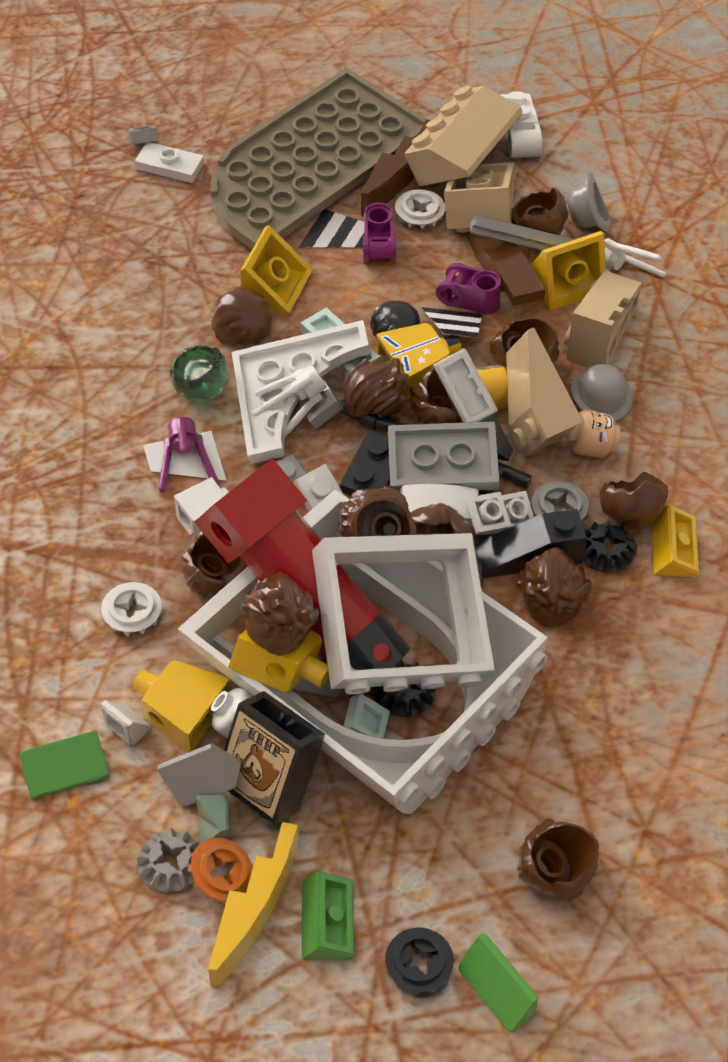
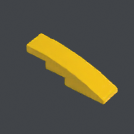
[208,822,299,988]

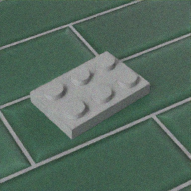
[388,422,499,492]

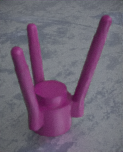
[158,416,221,492]

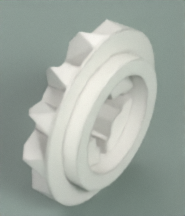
[395,189,445,230]
[101,582,162,637]

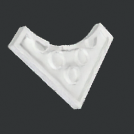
[232,320,371,464]

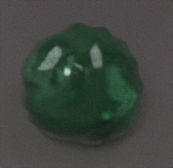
[169,345,230,403]

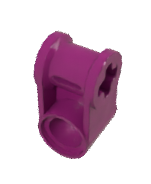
[363,202,396,263]
[436,263,501,315]

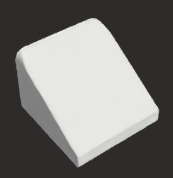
[101,700,151,746]

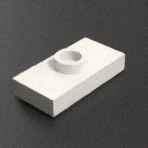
[135,142,204,183]
[433,348,498,423]

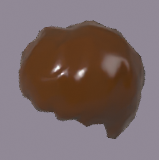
[512,187,569,235]
[210,287,272,345]
[599,472,668,529]

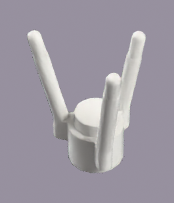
[604,238,666,277]
[252,365,327,438]

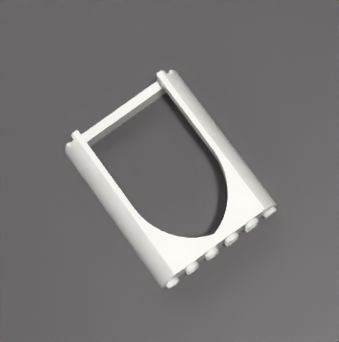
[178,489,548,814]

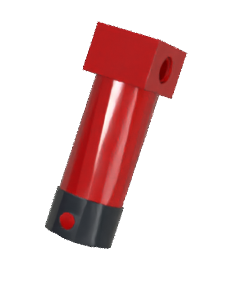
[194,458,410,697]

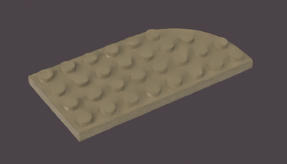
[211,67,428,249]

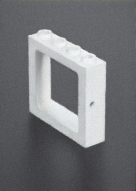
[312,533,495,694]

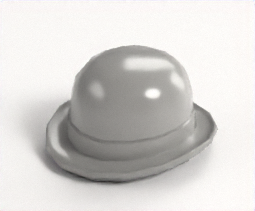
[567,172,612,233]
[570,364,634,422]

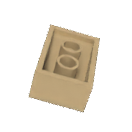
[444,162,515,233]
[506,327,583,458]

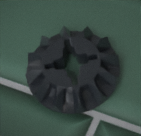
[583,520,638,572]
[374,660,436,717]
[385,927,454,996]

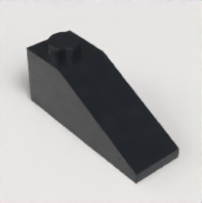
[474,509,587,578]

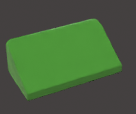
[19,731,109,800]
[302,871,354,960]
[458,933,539,1032]

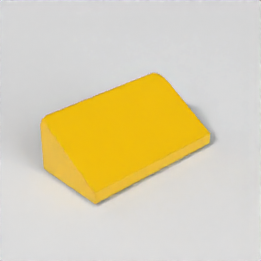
[651,504,699,578]

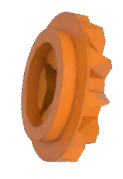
[188,838,253,905]

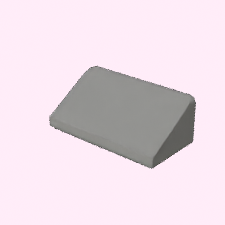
[157,743,241,807]

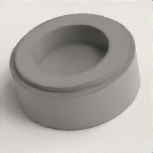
[127,125,159,144]

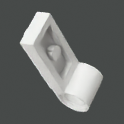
[501,91,542,158]

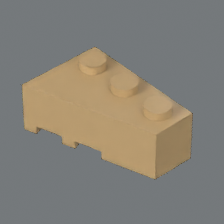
[564,270,642,367]

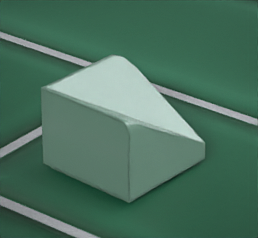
[196,794,231,844]

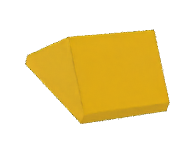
[240,225,313,315]
[531,231,606,311]

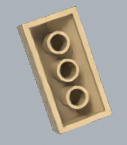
[404,85,523,186]

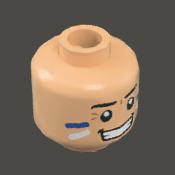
[565,410,620,459]

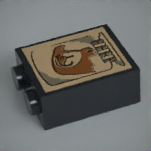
[224,691,325,825]

